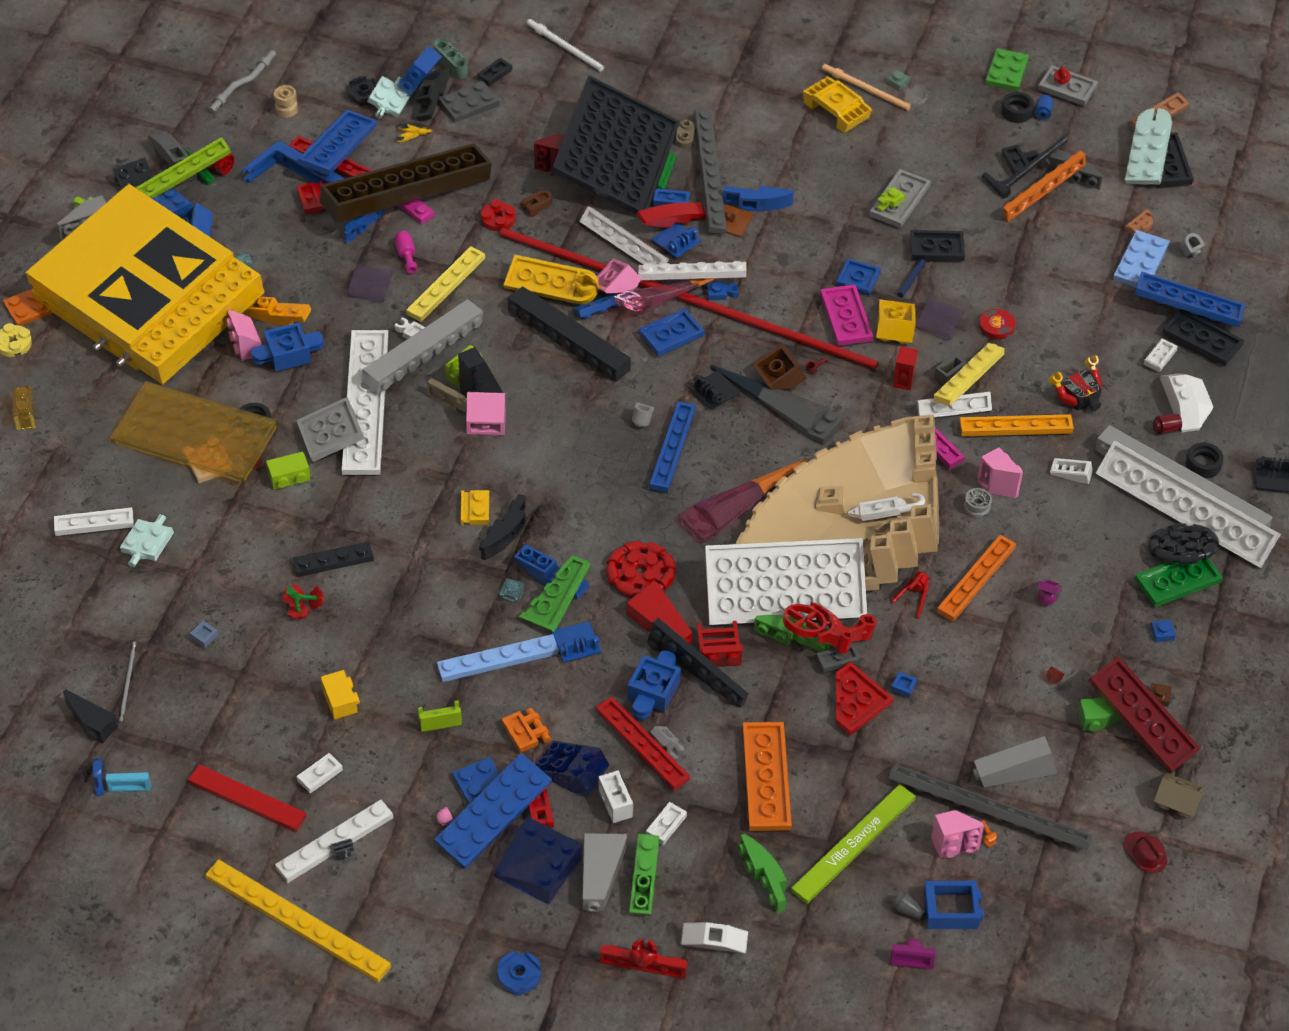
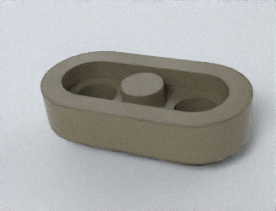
[676,120,695,148]

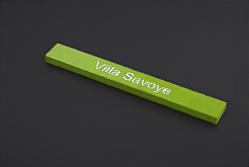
[791,784,916,904]

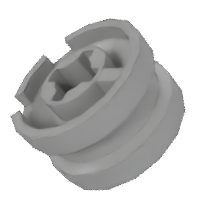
[964,488,992,518]

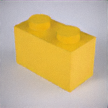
[321,670,360,720]

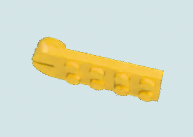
[504,255,599,305]

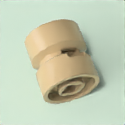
[274,85,298,118]

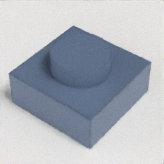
[190,621,219,648]

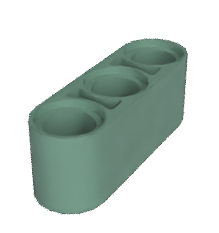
[434,39,468,80]

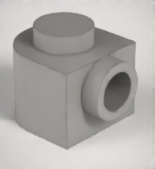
[1180,233,1205,258]
[632,402,654,427]

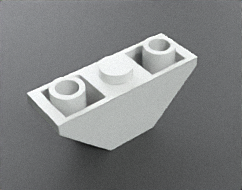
[681,922,748,954]

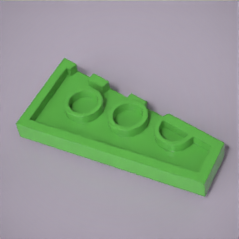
[519,555,591,633]

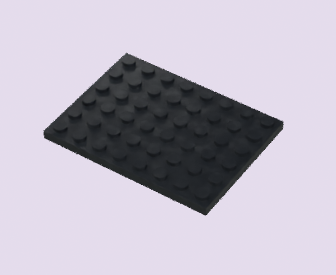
[550,75,680,214]

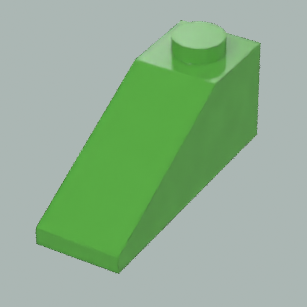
[1078,698,1121,731]

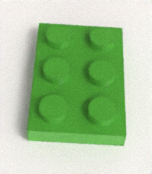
[985,48,1029,92]

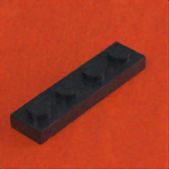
[293,541,374,577]

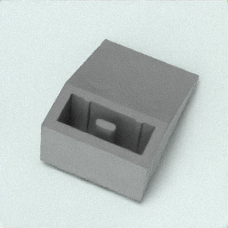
[57,195,106,241]

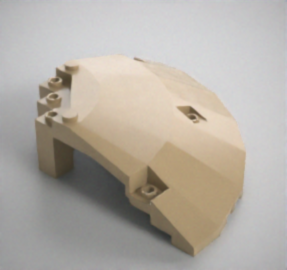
[736,415,939,591]

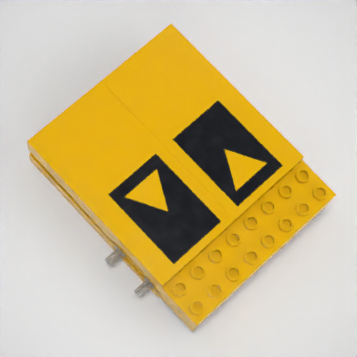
[25,184,264,385]

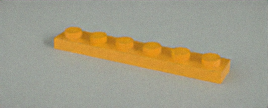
[959,414,1074,436]

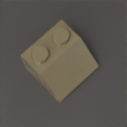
[1154,773,1206,818]

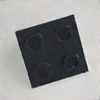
[112,157,154,189]
[689,370,741,410]
[1256,456,1289,492]

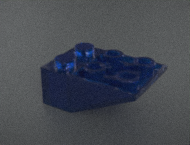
[535,740,610,795]

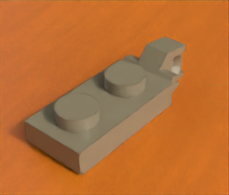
[427,378,467,413]

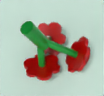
[282,584,324,619]

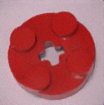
[481,200,516,231]

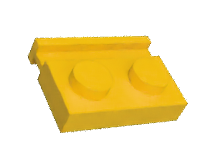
[461,490,489,525]

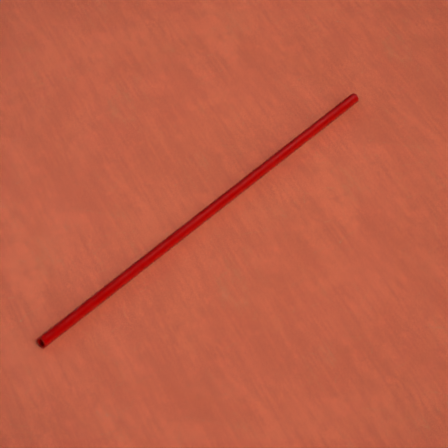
[500,228,879,370]

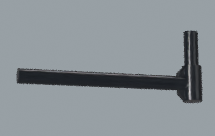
[982,136,1067,198]

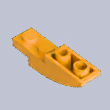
[243,297,312,326]

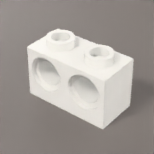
[598,771,633,823]

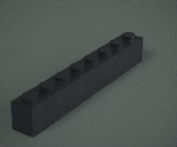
[508,286,631,382]

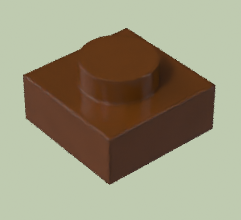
[1150,683,1172,707]

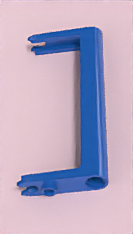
[242,141,386,242]

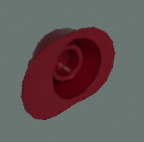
[1124,832,1167,873]

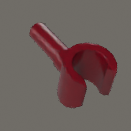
[806,357,827,374]

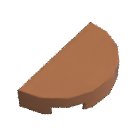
[1124,209,1153,234]

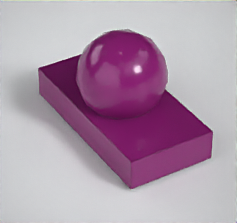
[1037,579,1063,605]
[890,938,936,969]

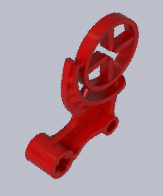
[782,601,877,654]

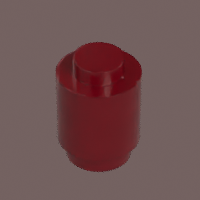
[1153,413,1182,435]

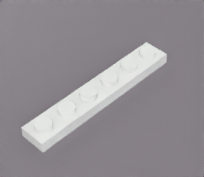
[579,206,669,265]
[638,261,746,280]
[275,800,393,883]

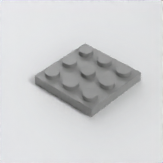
[296,397,365,462]

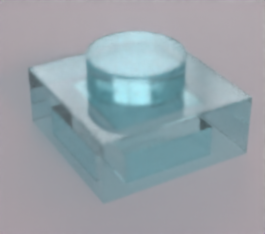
[500,578,525,603]

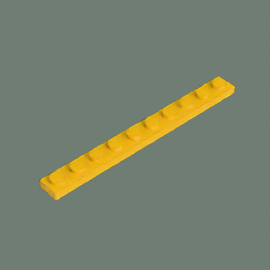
[205,859,391,983]

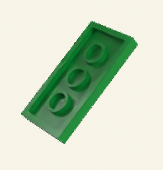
[1134,558,1223,607]

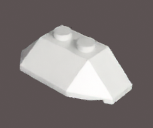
[1160,373,1213,433]

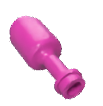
[394,231,417,274]

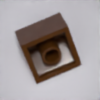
[752,344,807,389]

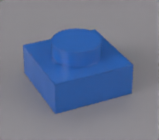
[1150,620,1176,642]
[891,672,918,698]

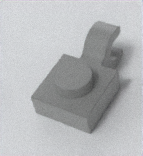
[651,726,685,759]

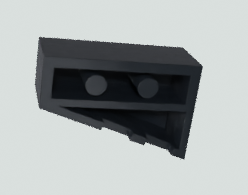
[458,347,503,398]

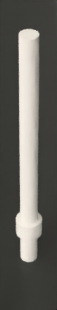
[527,19,604,72]

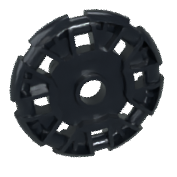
[1148,523,1219,565]

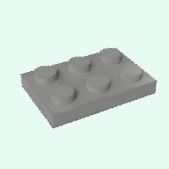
[1038,65,1098,106]

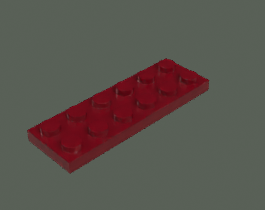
[1088,656,1201,774]

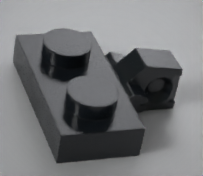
[1001,144,1038,175]

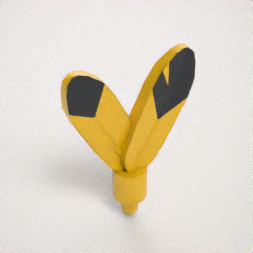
[395,123,431,142]

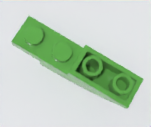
[754,615,833,652]
[629,834,660,915]
[738,834,787,913]

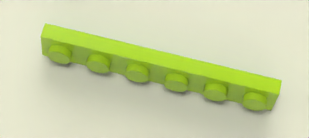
[136,137,232,198]

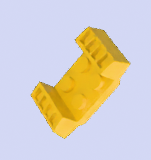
[803,76,872,133]

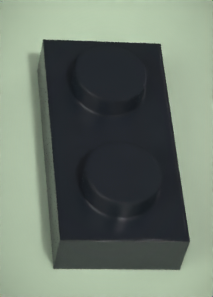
[477,58,512,86]

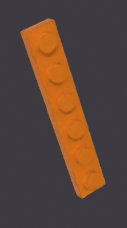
[1003,151,1086,222]
[937,535,1016,622]

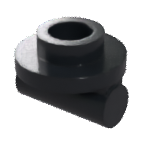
[330,838,354,859]

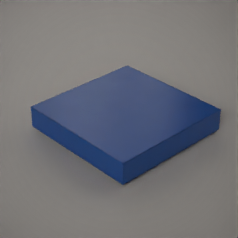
[836,258,881,296]

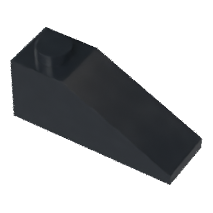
[63,689,118,744]

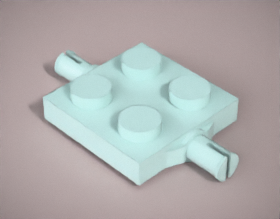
[367,76,410,119]
[120,514,174,568]

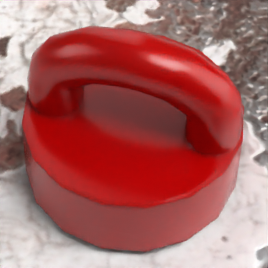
[1054,66,1071,85]

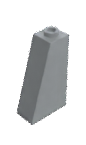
[973,736,1057,787]
[583,833,627,912]

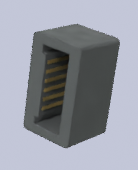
[934,354,966,386]

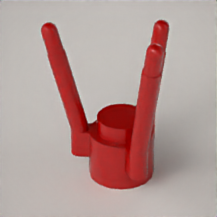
[890,571,930,619]

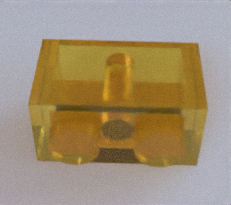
[13,385,36,430]

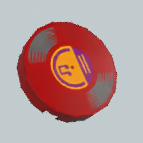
[979,309,1016,339]

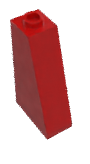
[626,581,692,645]

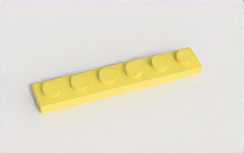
[406,246,485,322]
[934,343,1005,406]

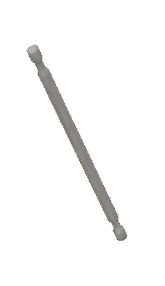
[119,642,136,723]

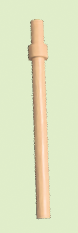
[822,64,911,111]

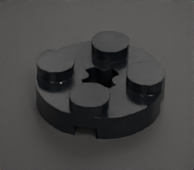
[347,76,378,106]

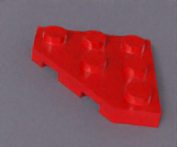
[836,661,894,736]

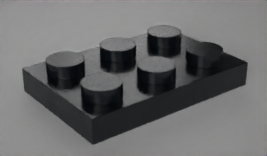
[910,230,965,261]

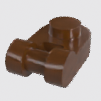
[520,190,552,217]

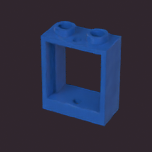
[397,46,442,96]
[923,881,983,929]

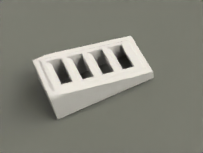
[1050,458,1093,484]

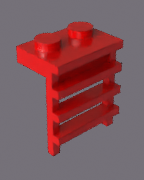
[697,621,743,667]

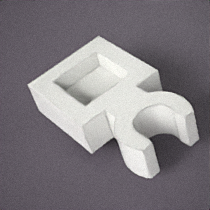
[395,318,425,339]

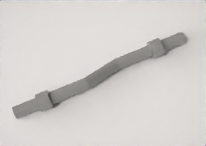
[209,50,276,113]

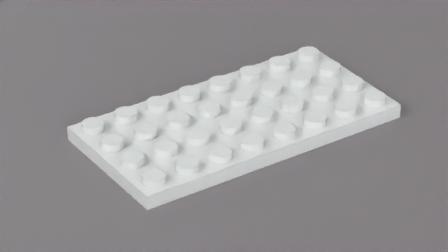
[705,538,867,625]

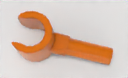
[981,820,997,847]

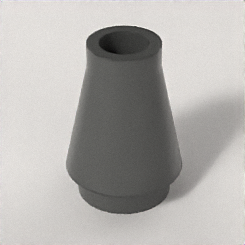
[892,892,926,920]

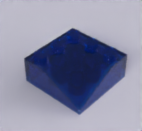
[494,816,582,905]

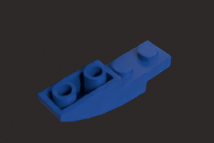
[723,186,794,212]
[514,544,589,600]

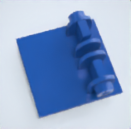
[652,222,701,258]
[551,621,602,662]

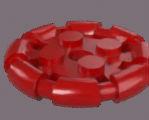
[606,541,676,598]

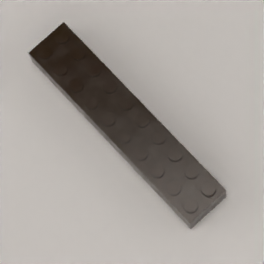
[320,143,492,223]

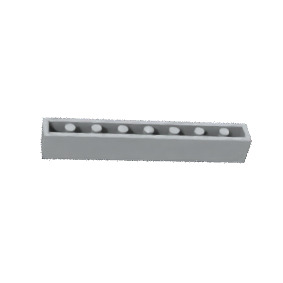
[362,299,483,394]

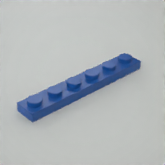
[649,401,696,493]

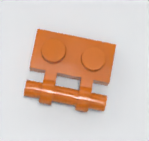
[502,708,551,753]

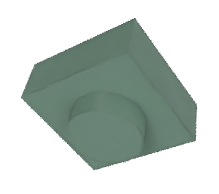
[886,70,910,90]

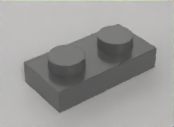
[816,643,861,673]

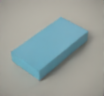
[106,773,151,792]

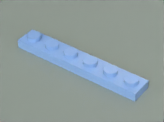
[437,634,559,682]

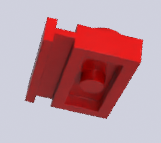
[297,181,325,214]

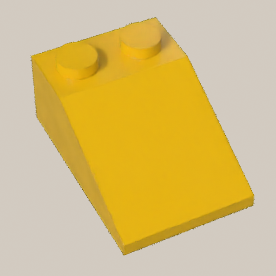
[876,299,916,344]

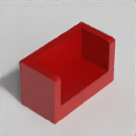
[893,347,918,391]

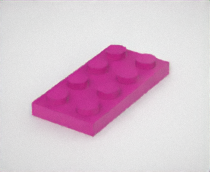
[820,285,873,346]

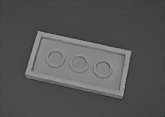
[869,169,931,228]

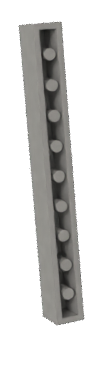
[1095,425,1273,528]

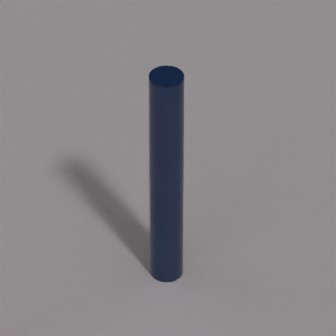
[897,259,926,298]

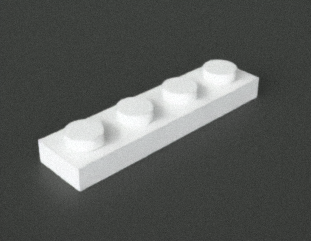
[916,392,992,417]
[54,508,134,536]

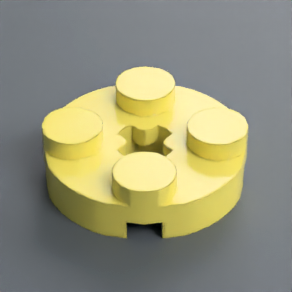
[0,323,32,357]

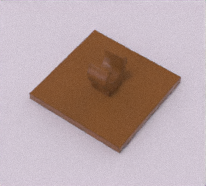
[724,204,754,238]

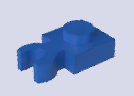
[707,282,739,300]

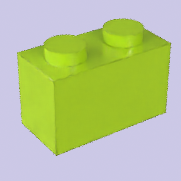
[266,452,311,490]

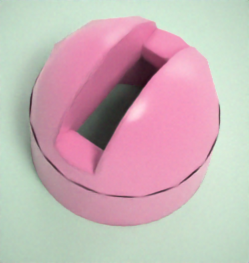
[437,807,454,825]

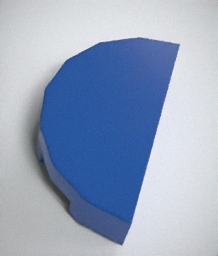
[93,758,104,796]

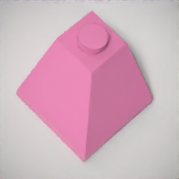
[597,258,642,293]

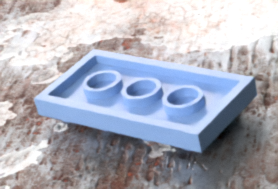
[1113,230,1170,288]

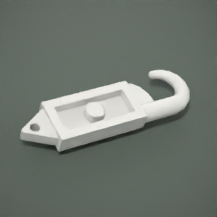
[848,493,925,521]

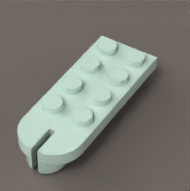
[1125,108,1172,184]

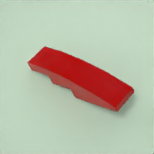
[637,202,706,228]

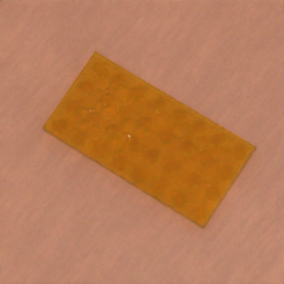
[110,381,279,482]

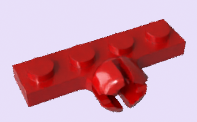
[600,938,688,979]

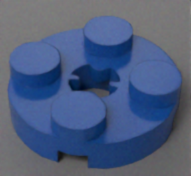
[497,951,541,996]

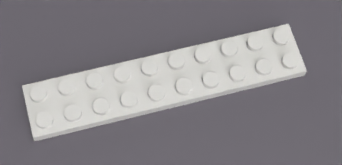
[342,330,389,475]
[1096,441,1281,568]

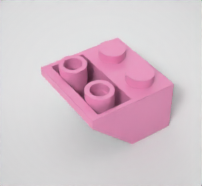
[226,310,262,361]
[466,392,506,435]
[977,448,1023,498]
[931,810,984,859]

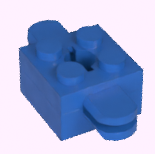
[251,322,324,372]
[627,651,681,719]

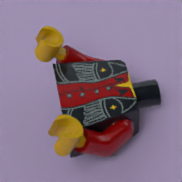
[1048,355,1102,411]

